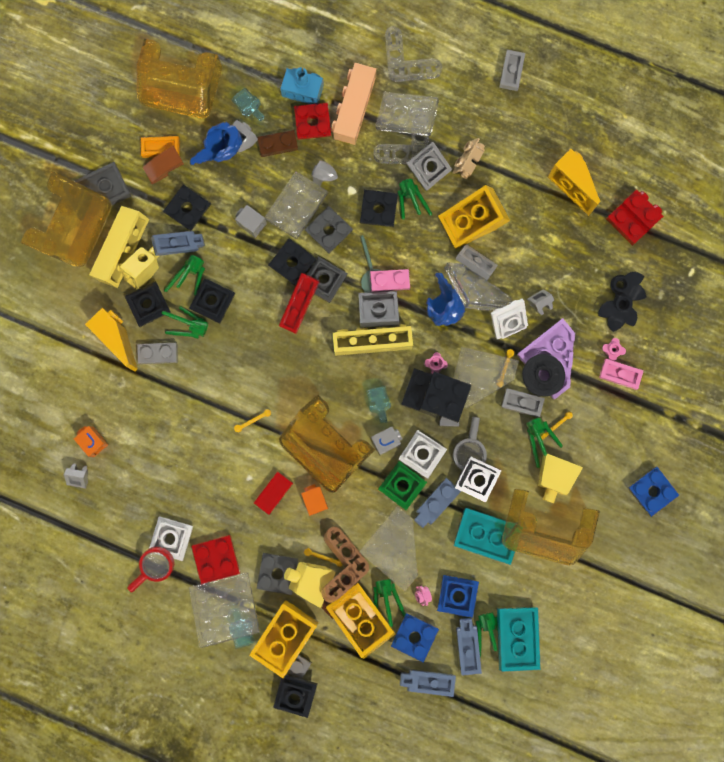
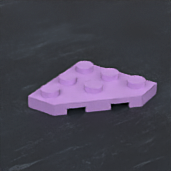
[517,318,575,400]

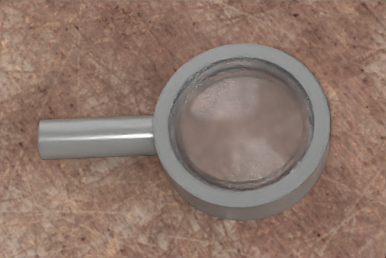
[453,417,487,470]

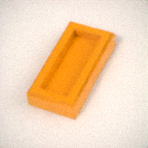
[141,136,180,158]

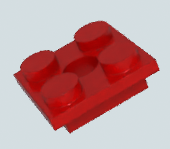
[294,103,331,140]

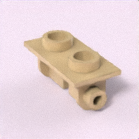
[453,138,485,179]

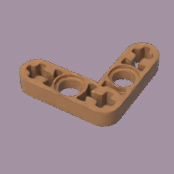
[321,527,369,603]

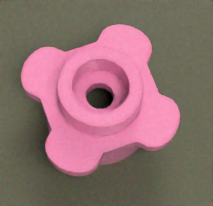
[602,338,626,361]
[424,352,448,374]
[415,586,432,606]

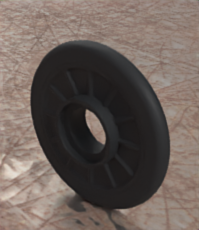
[522,354,565,397]

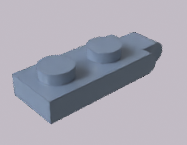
[151,231,205,256]
[414,478,461,528]
[456,618,482,675]
[400,669,456,697]

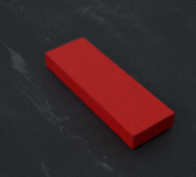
[279,273,320,334]

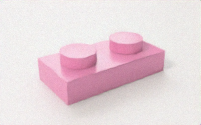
[370,269,410,292]
[599,359,643,390]

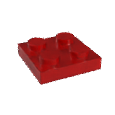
[192,535,241,585]

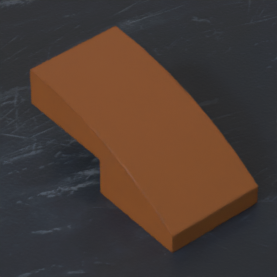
[143,146,184,184]

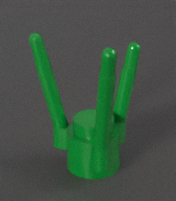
[397,179,432,220]
[164,255,205,296]
[162,306,208,339]
[526,418,563,468]
[373,579,406,627]
[476,612,498,657]

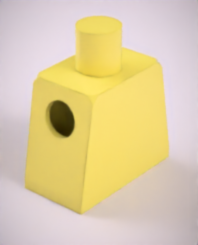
[120,246,159,290]
[538,454,583,504]
[284,562,336,608]

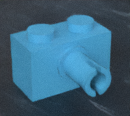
[281,67,324,104]

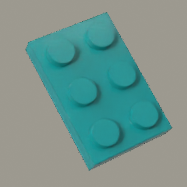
[453,508,522,565]
[497,607,541,672]

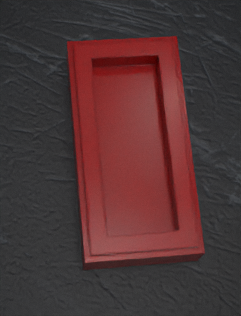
[254,471,293,515]

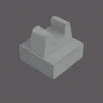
[527,289,554,315]
[64,464,88,489]

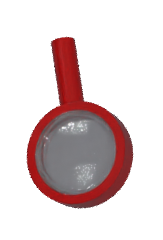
[127,547,175,592]

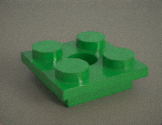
[378,461,427,510]

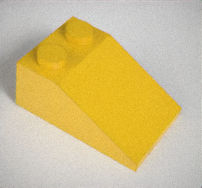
[548,149,600,216]
[438,185,510,249]
[85,308,138,371]
[326,583,396,659]
[249,600,319,678]

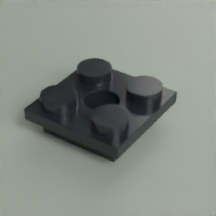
[163,184,211,231]
[360,189,398,227]
[268,238,316,286]
[189,278,236,324]
[124,281,171,327]
[273,674,318,718]

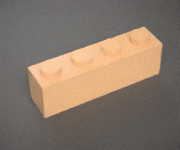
[331,63,376,145]

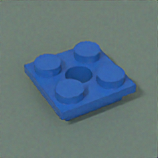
[629,467,679,517]
[437,575,479,618]
[391,613,439,663]

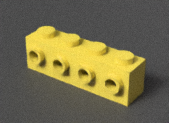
[89,206,149,288]
[333,324,413,356]

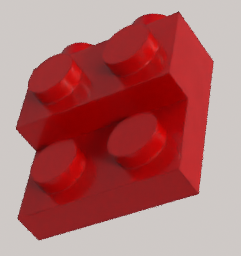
[606,189,664,246]

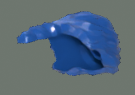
[190,122,242,165]
[426,272,466,326]

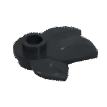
[610,272,647,308]
[598,294,638,332]

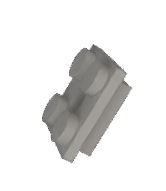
[406,142,452,191]

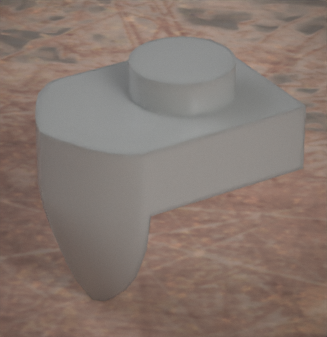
[232,120,258,152]
[311,160,338,186]

